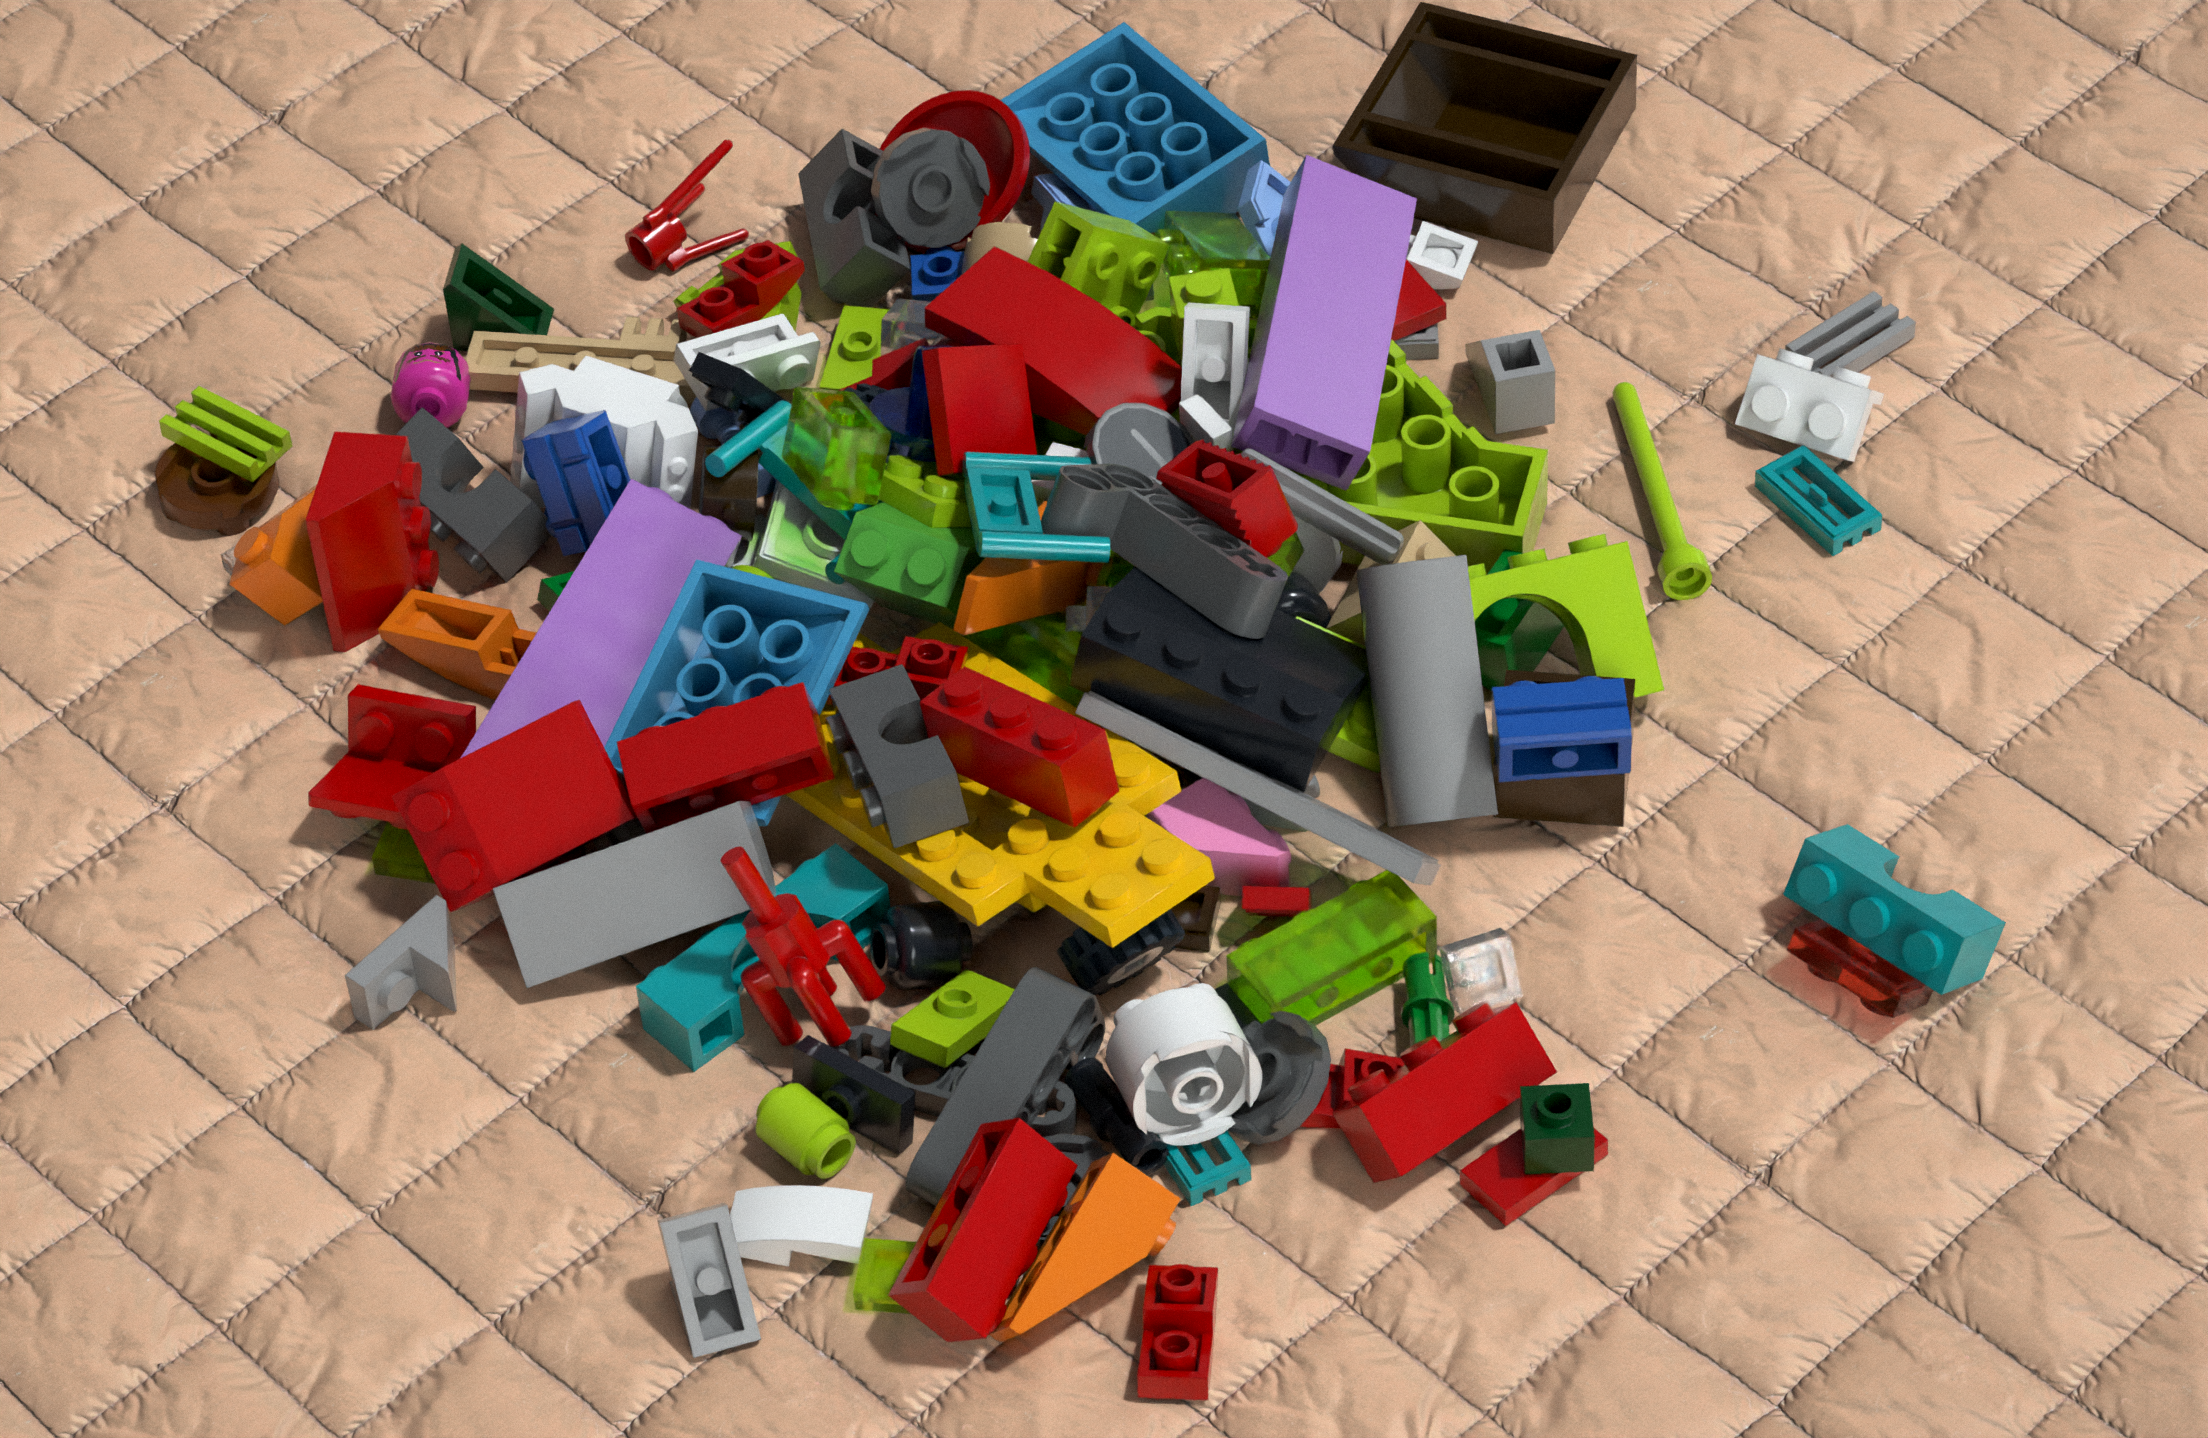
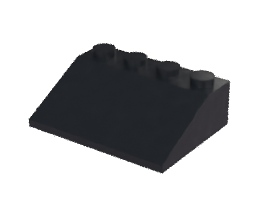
[1069,567,1369,792]

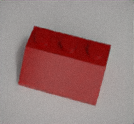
[305,431,439,652]

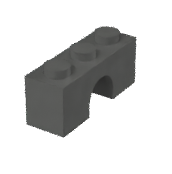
[798,129,911,308]
[396,407,552,583]
[825,664,969,848]

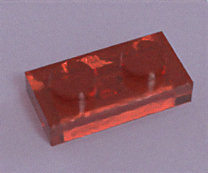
[1786,919,1933,1018]

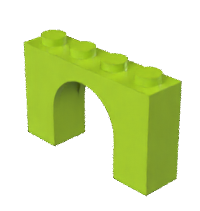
[1468,534,1664,698]

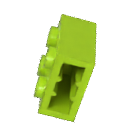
[1027,201,1170,326]

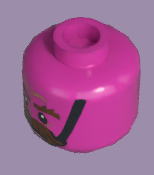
[390,342,471,428]

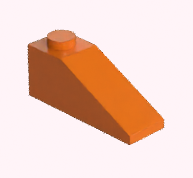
[229,485,323,626]
[953,501,1113,635]
[989,1153,1181,1342]

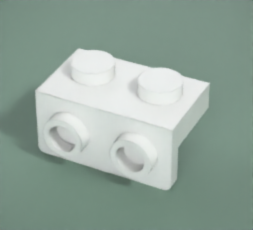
[674,314,821,411]
[1735,348,1884,462]

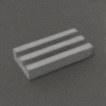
[1785,291,1916,377]

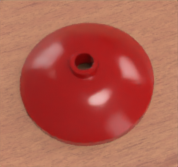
[875,90,1030,253]

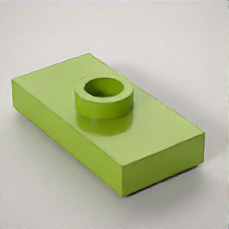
[819,305,903,397]
[890,969,1015,1068]

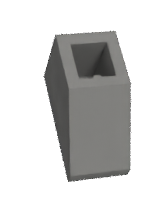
[1465,330,1555,434]

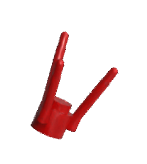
[625,139,749,272]

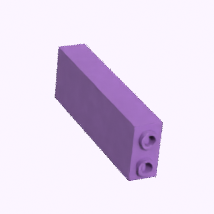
[1231,155,1417,491]
[461,479,742,758]

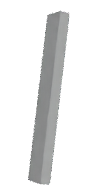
[1075,691,1441,886]

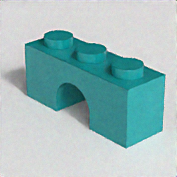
[1783,824,2006,995]

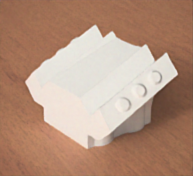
[510,356,698,509]

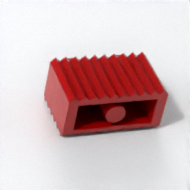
[1156,439,1298,558]

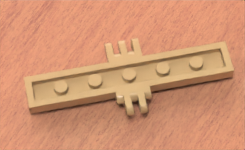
[465,316,826,412]

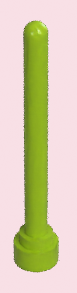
[1613,382,1712,601]

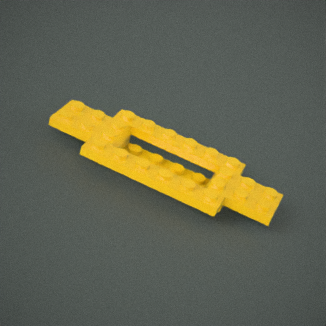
[785,622,1215,948]

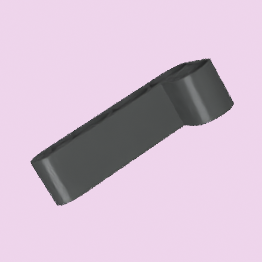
[1041,464,1288,639]
[905,967,1106,1206]

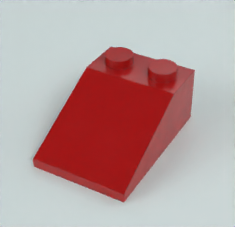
[391,699,637,913]

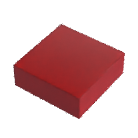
[1242,886,1312,917]

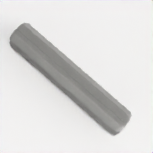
[1241,448,1404,565]

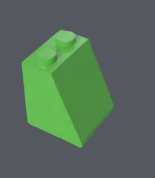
[834,502,998,642]

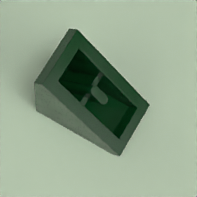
[443,243,554,351]

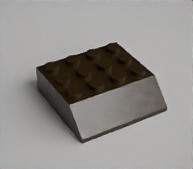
[1333,2,1637,254]

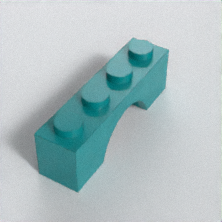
[636,843,891,1072]

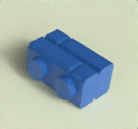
[521,410,631,556]
[1492,676,1632,782]

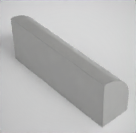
[1356,555,1498,827]
[493,801,776,988]

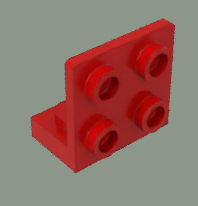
[308,684,476,830]

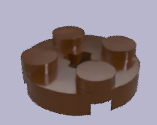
[155,432,280,536]

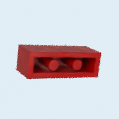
[919,666,1119,828]
[617,682,835,834]
[1332,1001,1557,1183]
[888,1118,1078,1342]

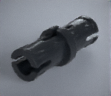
[1064,1058,1169,1176]

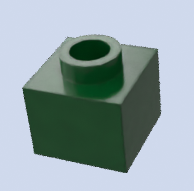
[1520,1083,1595,1175]

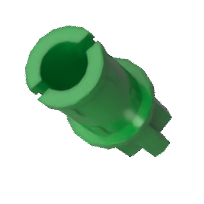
[1401,952,1455,1047]

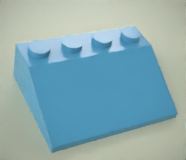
[1001,22,1270,233]
[604,559,869,826]

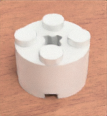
[1106,983,1262,1146]

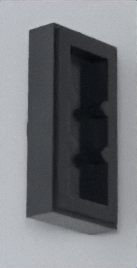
[792,1035,916,1155]

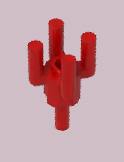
[720,846,886,1047]

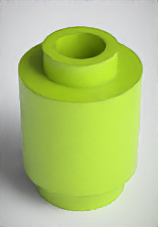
[755,1083,856,1179]

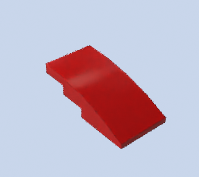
[924,246,1182,435]

